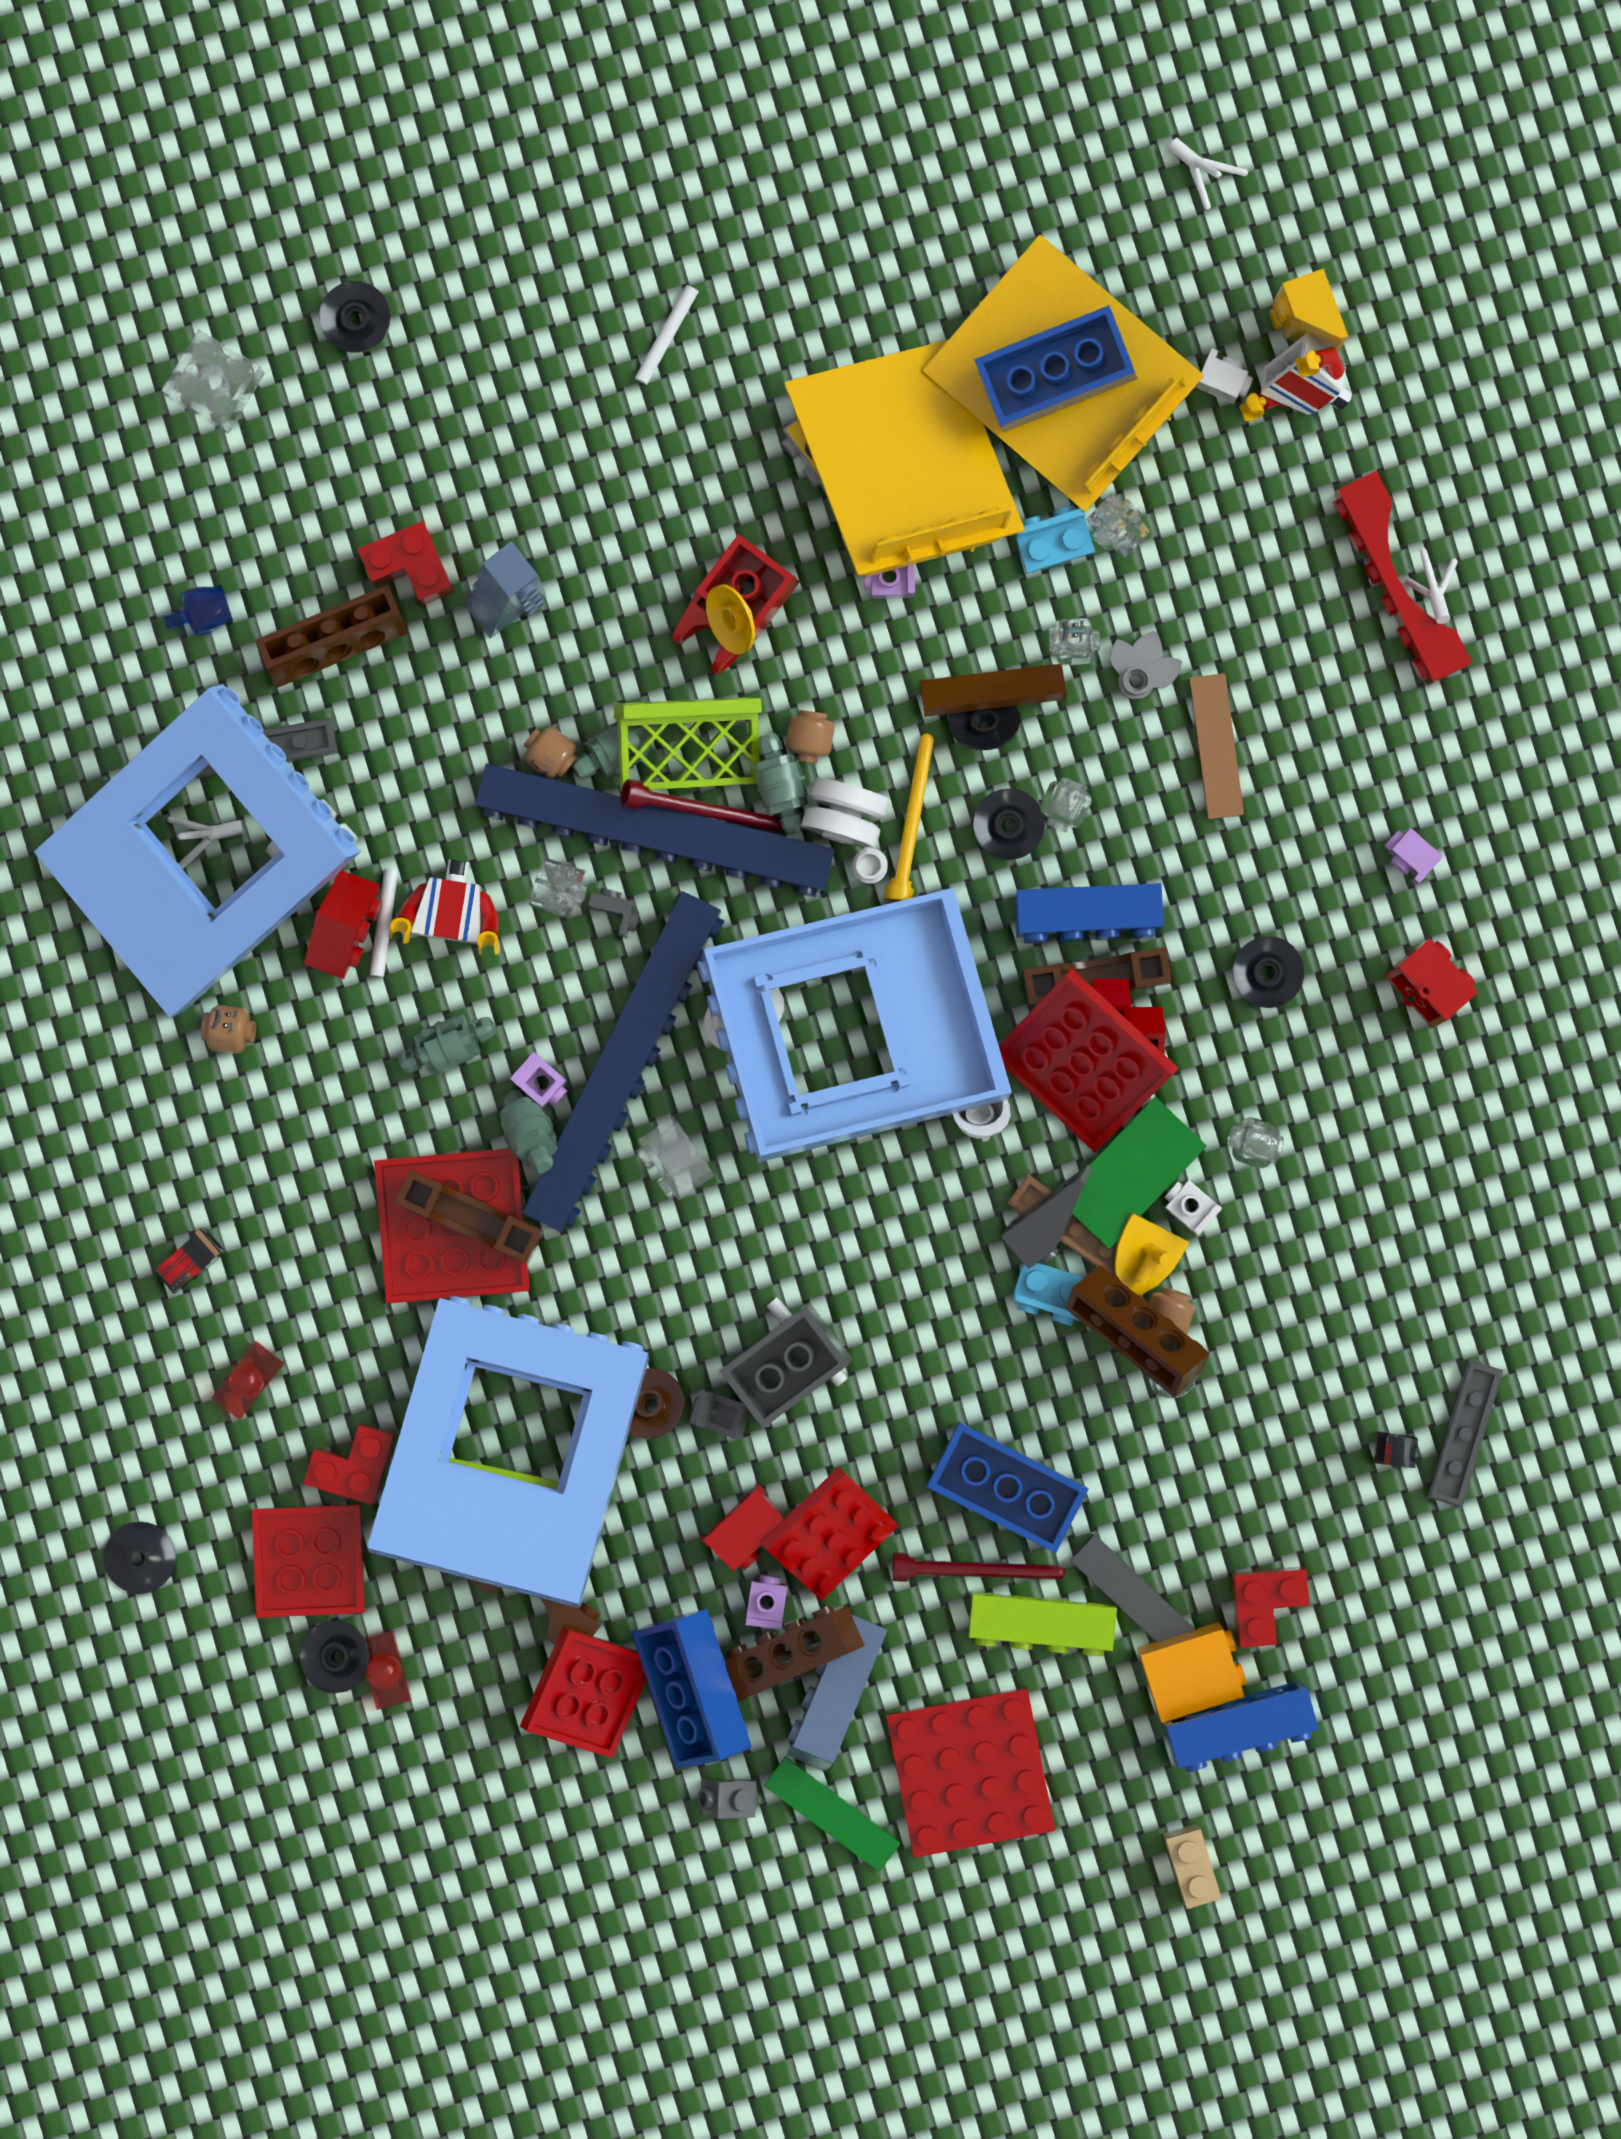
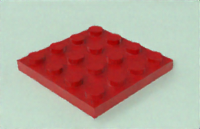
[998,968,1178,1152]
[374,1148,530,1304]
[886,1687,1055,1858]

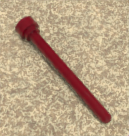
[620,779,783,831]
[892,1553,1065,1582]

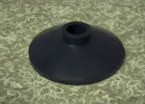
[319,281,391,353]
[949,706,1020,750]
[973,788,1045,860]
[1232,936,1304,1008]
[104,1522,176,1594]
[300,1621,370,1693]

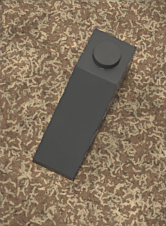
[1001,1165,1092,1269]

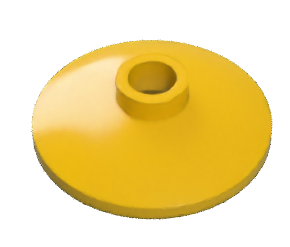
[706,584,755,655]

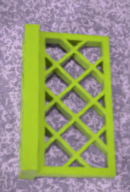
[613,697,762,791]

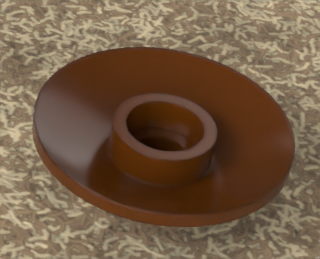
[629,1368,684,1439]

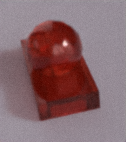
[211,1341,285,1420]
[365,1630,412,1710]

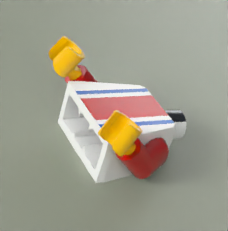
[1239,333,1352,422]
[388,859,500,955]

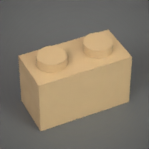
[1163,1823,1222,1909]

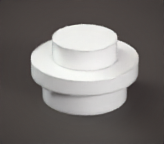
[852,848,888,884]

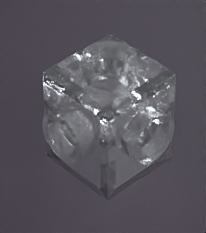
[1086,494,1151,558]
[529,857,588,919]

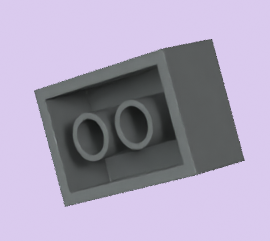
[719,1302,853,1429]

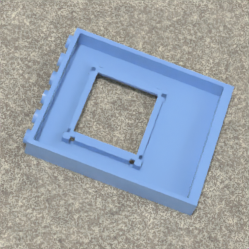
[34,684,361,1018]
[698,888,1012,1163]
[367,1296,649,1608]

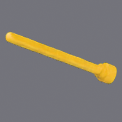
[883,733,934,902]

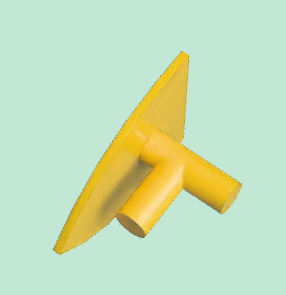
[1114,1212,1189,1296]

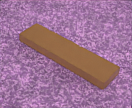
[1189,673,1244,820]
[1007,1174,1119,1275]

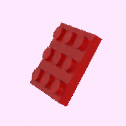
[761,1466,899,1601]
[252,1504,365,1618]
[520,1626,647,1758]

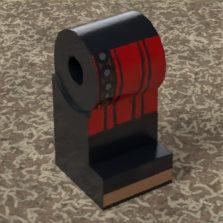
[155,1228,227,1294]
[1373,1431,1418,1468]

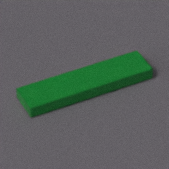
[764,1756,901,1872]

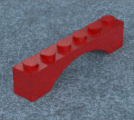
[1333,470,1472,686]

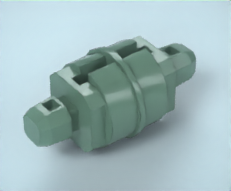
[572,722,666,779]
[753,733,809,834]
[398,1014,496,1075]
[500,1090,558,1173]

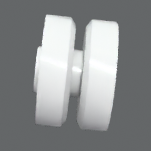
[801,777,890,849]

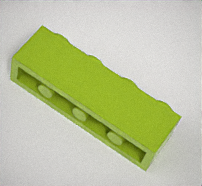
[968,1592,1117,1656]

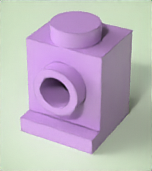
[864,564,915,599]
[1385,828,1443,886]
[510,1052,567,1108]
[745,1574,788,1630]

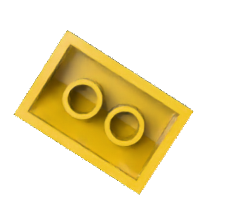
[1269,269,1348,353]

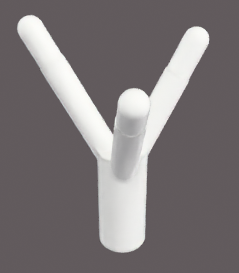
[1168,138,1248,210]
[1406,548,1457,624]
[167,816,243,869]

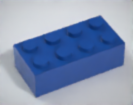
[974,305,1138,432]
[1014,883,1164,944]
[926,1421,1089,1553]
[631,1609,752,1769]
[1163,1680,1319,1772]

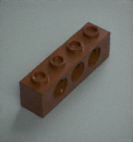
[255,585,408,688]
[1065,1265,1210,1398]
[725,1605,865,1702]

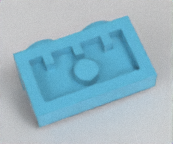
[1014,505,1095,574]
[1011,1263,1084,1326]

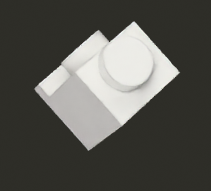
[1195,348,1253,404]
[1164,1180,1222,1236]

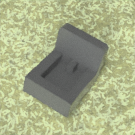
[588,888,640,939]
[689,1390,750,1440]
[698,1779,756,1819]

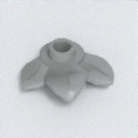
[1110,631,1182,700]

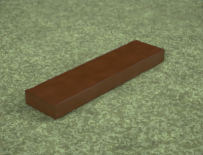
[920,663,1067,717]

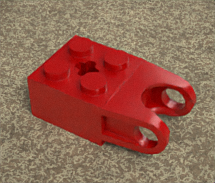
[672,534,800,675]

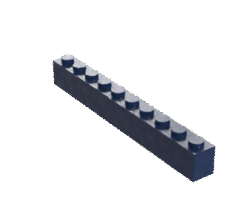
[475,764,835,897]
[523,891,725,1232]

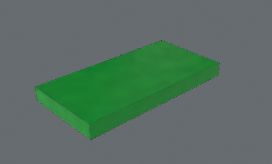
[1072,1096,1207,1250]

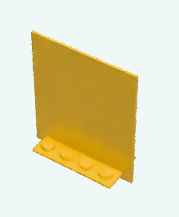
[923,235,1204,512]
[784,339,1025,577]

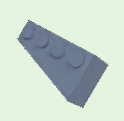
[464,541,546,639]
[787,1615,887,1772]

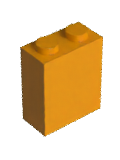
[1137,1622,1247,1723]

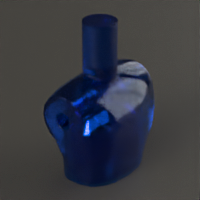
[163,585,233,636]

